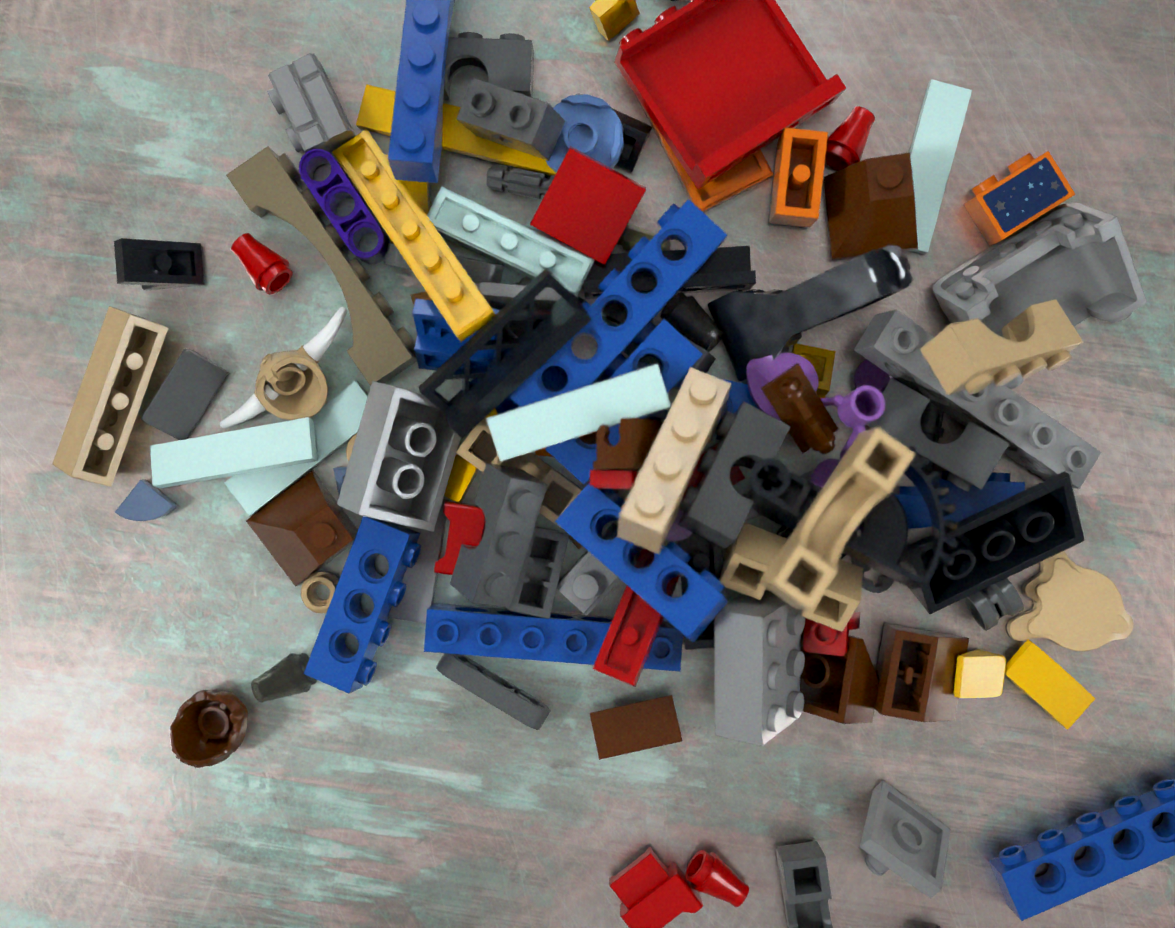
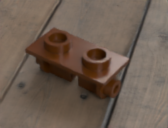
[761,363,839,455]

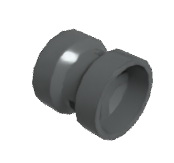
[964,578,1024,631]

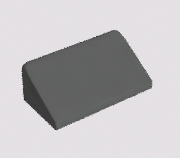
[141,349,229,440]

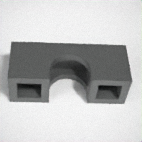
[443,32,534,100]
[866,378,1010,492]
[678,402,791,550]
[450,463,548,608]
[776,841,833,928]

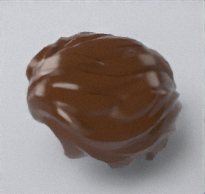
[169,690,248,768]

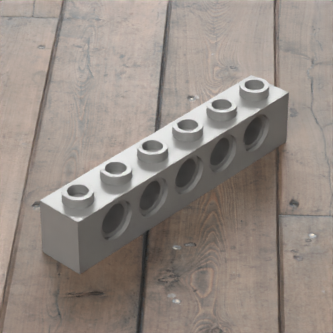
[854,310,1101,489]

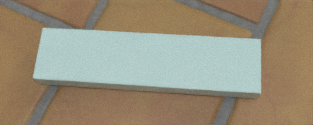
[908,79,972,255]
[427,187,595,297]
[486,364,671,462]
[224,381,368,516]
[150,417,318,489]

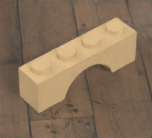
[920,299,1083,395]
[617,367,731,554]
[759,427,915,611]

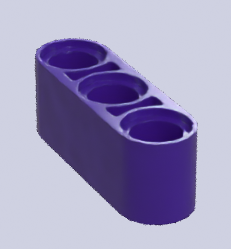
[299,149,390,264]

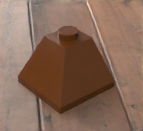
[824,152,918,261]
[246,471,358,587]
[800,625,879,724]

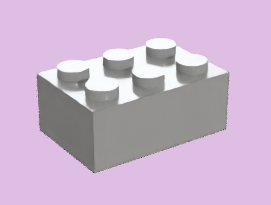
[337,381,461,532]
[715,590,805,746]

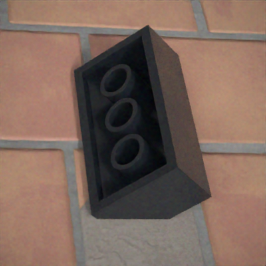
[900,471,1085,614]

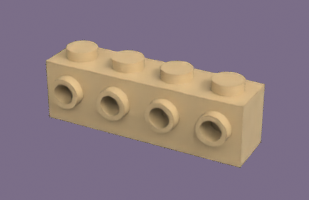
[52,306,168,487]

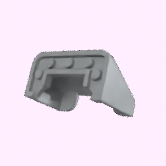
[933,202,1147,389]

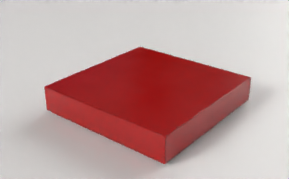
[530,146,646,265]

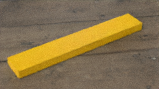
[356,84,570,176]
[332,129,496,342]

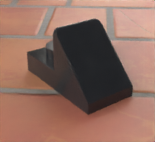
[114,238,204,290]

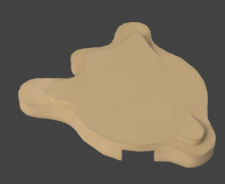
[1007,551,1133,651]

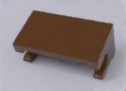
[593,418,664,471]
[589,695,682,760]

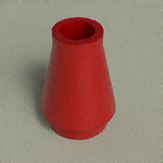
[825,106,875,171]
[231,233,293,295]
[685,850,749,907]

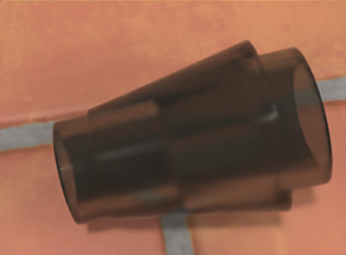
[660,292,724,352]
[251,653,317,703]

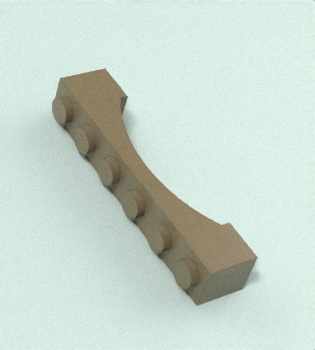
[226,146,417,386]

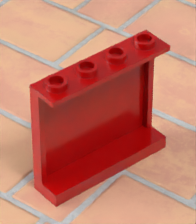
[614,0,846,189]

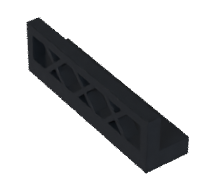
[583,246,756,299]
[419,267,592,438]

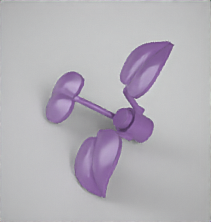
[746,352,904,532]

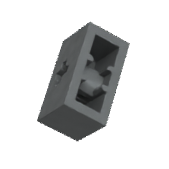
[456,78,565,161]
[505,526,569,619]

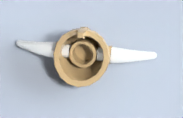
[220,307,347,429]

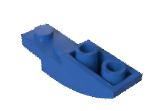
[895,470,1025,529]

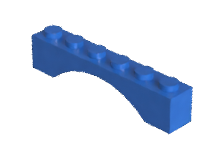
[388,0,455,183]

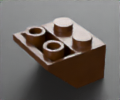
[875,623,969,722]

